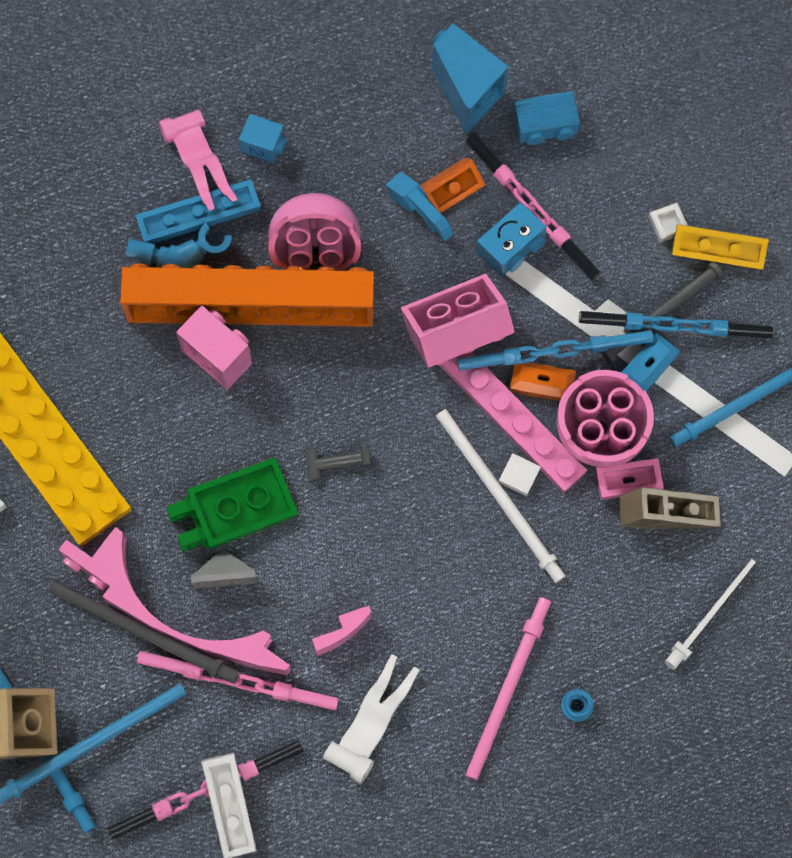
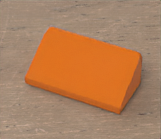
[420,158,486,214]

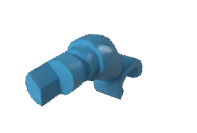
[125,223,232,268]

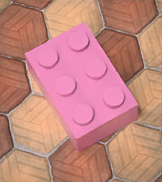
[400,274,515,368]

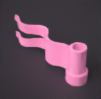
[158,109,237,211]

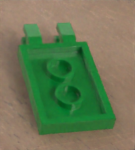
[166,457,298,552]

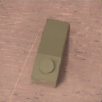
[619,487,721,529]

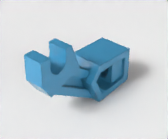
[385,171,454,241]

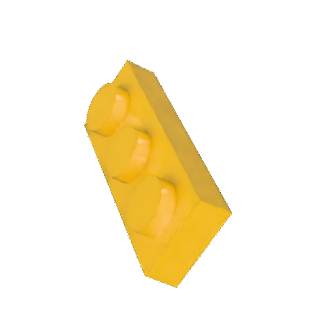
[671,224,769,270]

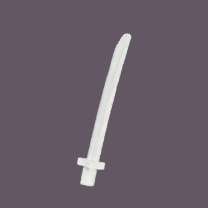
[665,559,756,670]

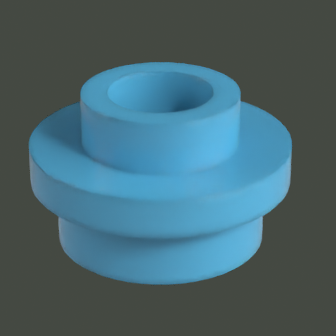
[561,689,594,722]

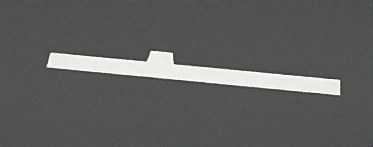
[505,261,792,476]

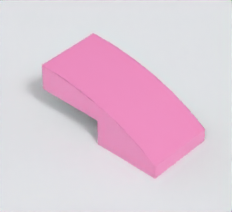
[312,606,371,656]

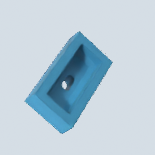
[621,332,681,393]

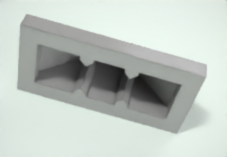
[191,549,257,589]

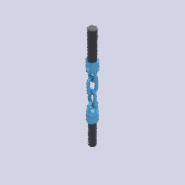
[578,311,773,338]

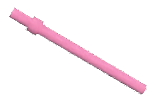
[465,597,551,780]

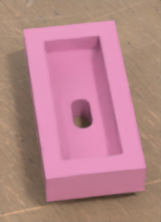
[595,458,664,500]

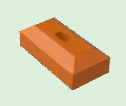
[510,362,576,402]

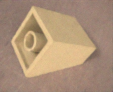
[0,688,57,759]

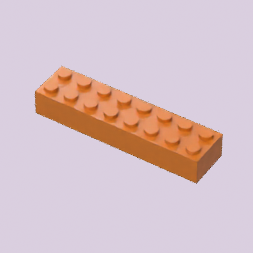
[120,264,374,327]

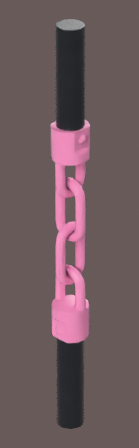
[466,134,600,280]
[107,740,303,840]

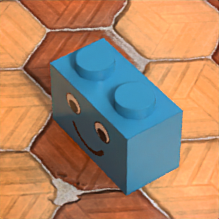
[476,202,547,277]

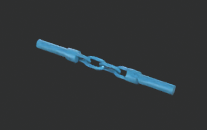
[457,330,654,370]

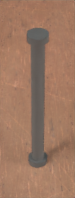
[600,261,724,364]

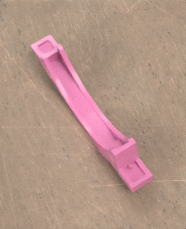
[59,527,291,675]

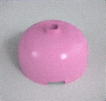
[268,193,361,271]
[557,370,654,468]

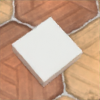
[648,203,687,243]
[499,453,541,497]

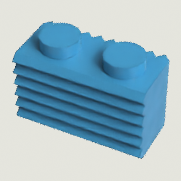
[512,91,580,145]

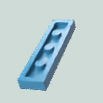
[135,179,261,244]

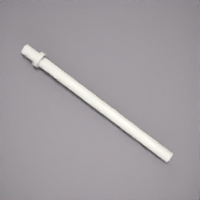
[436,409,566,584]

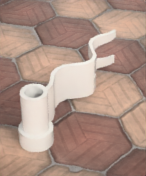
[323,654,420,784]

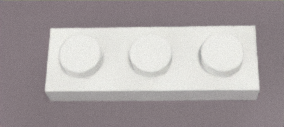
[201,752,256,858]

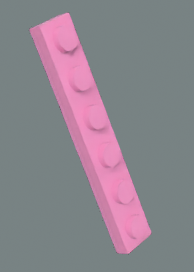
[439,352,587,494]

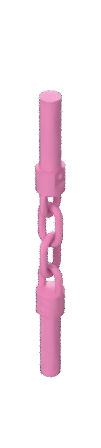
[137,651,339,711]

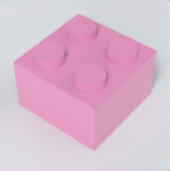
[176,305,252,390]

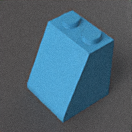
[431,23,509,134]

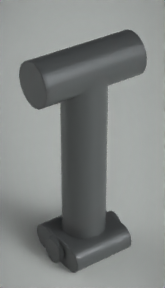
[305,446,372,482]

